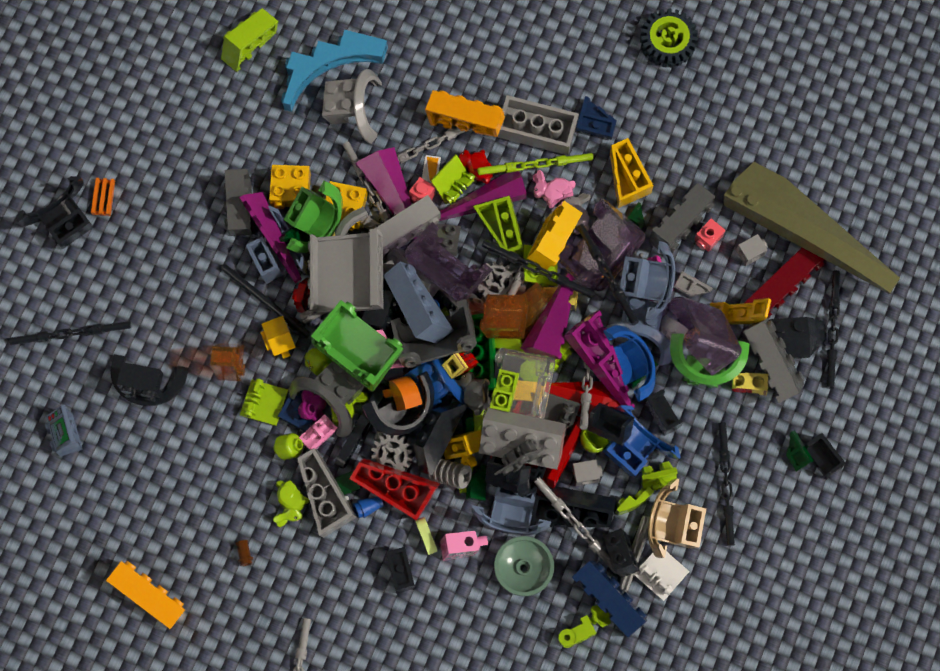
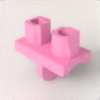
[299,415,338,450]

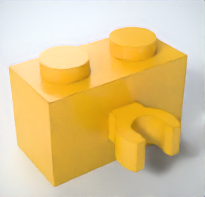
[260,316,296,359]
[443,429,482,468]

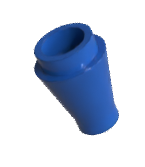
[353,496,384,519]

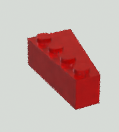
[349,459,440,521]

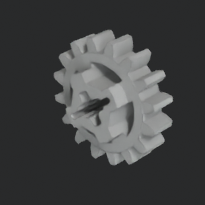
[476,261,515,303]
[371,434,414,471]

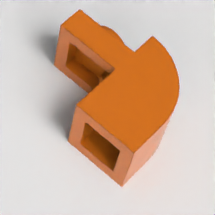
[383,376,423,411]

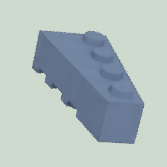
[383,261,454,344]

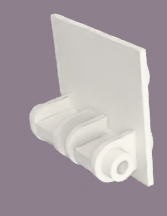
[634,551,690,601]

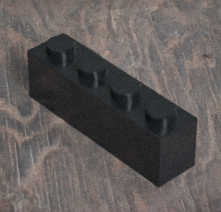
[530,486,616,527]

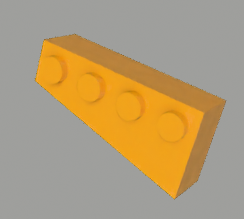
[425,90,505,137]
[106,561,185,629]

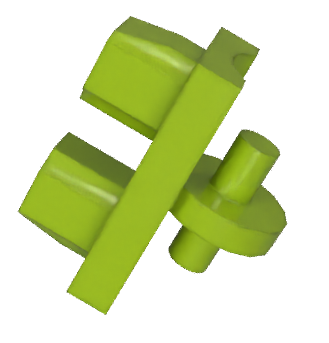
[642,461,678,491]

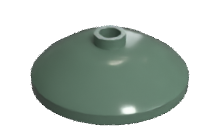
[494,536,554,596]

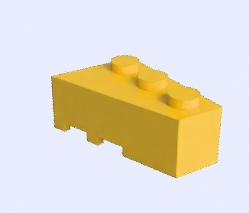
[610,138,654,208]
[527,201,582,270]

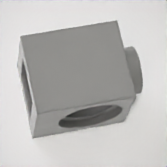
[736,234,768,266]
[572,460,603,486]

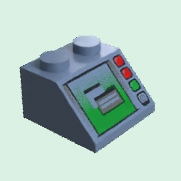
[45,405,83,457]

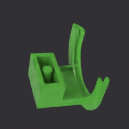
[283,181,343,253]
[670,334,750,388]

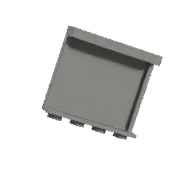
[308,229,383,314]

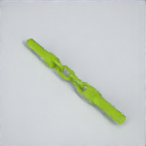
[478,153,593,175]

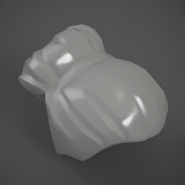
[660,314,688,342]

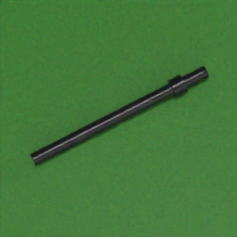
[220,264,311,338]

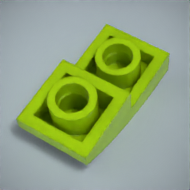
[490,369,520,412]
[615,486,655,515]

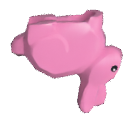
[532,170,576,208]

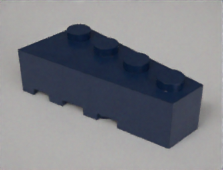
[572,561,648,637]

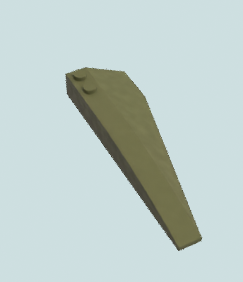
[724,162,900,294]

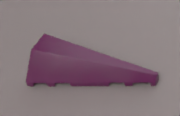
[355,147,421,241]
[439,167,526,221]
[239,192,302,284]
[520,273,576,359]
[563,310,635,408]

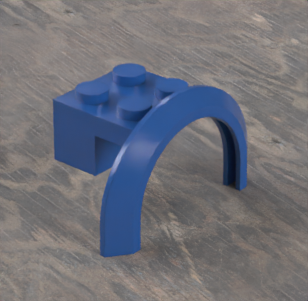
[604,325,656,402]
[402,357,469,408]
[602,405,681,476]

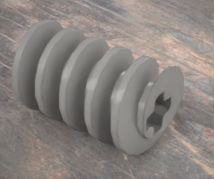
[428,459,472,489]

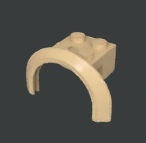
[648,478,706,558]

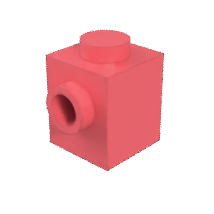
[409,177,436,204]
[694,218,725,252]

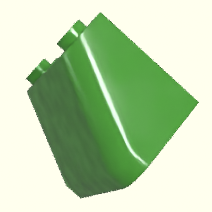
[311,300,403,391]

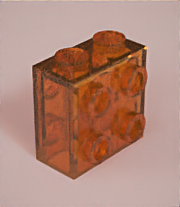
[480,295,530,339]

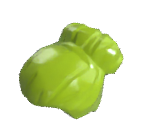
[580,428,610,453]

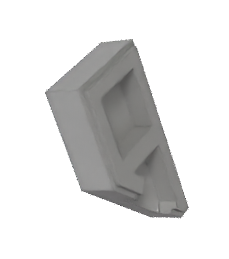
[673,271,713,298]

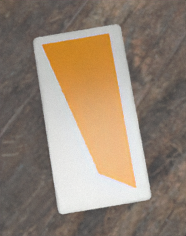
[422,155,441,186]

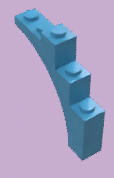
[281,30,388,112]

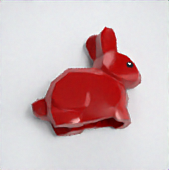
[459,149,493,184]

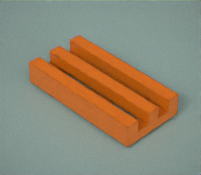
[91,178,115,216]

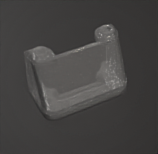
[483,348,555,419]

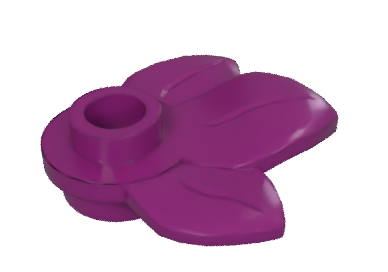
[298,390,326,422]

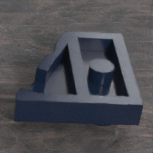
[576,96,617,140]

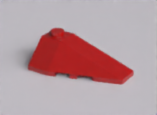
[538,381,620,417]

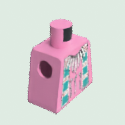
[440,531,488,561]

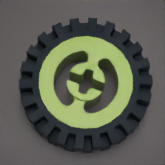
[640,9,698,68]

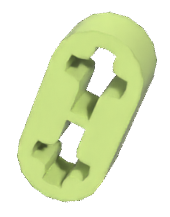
[415,517,438,555]

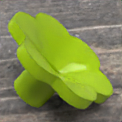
[590,605,611,627]

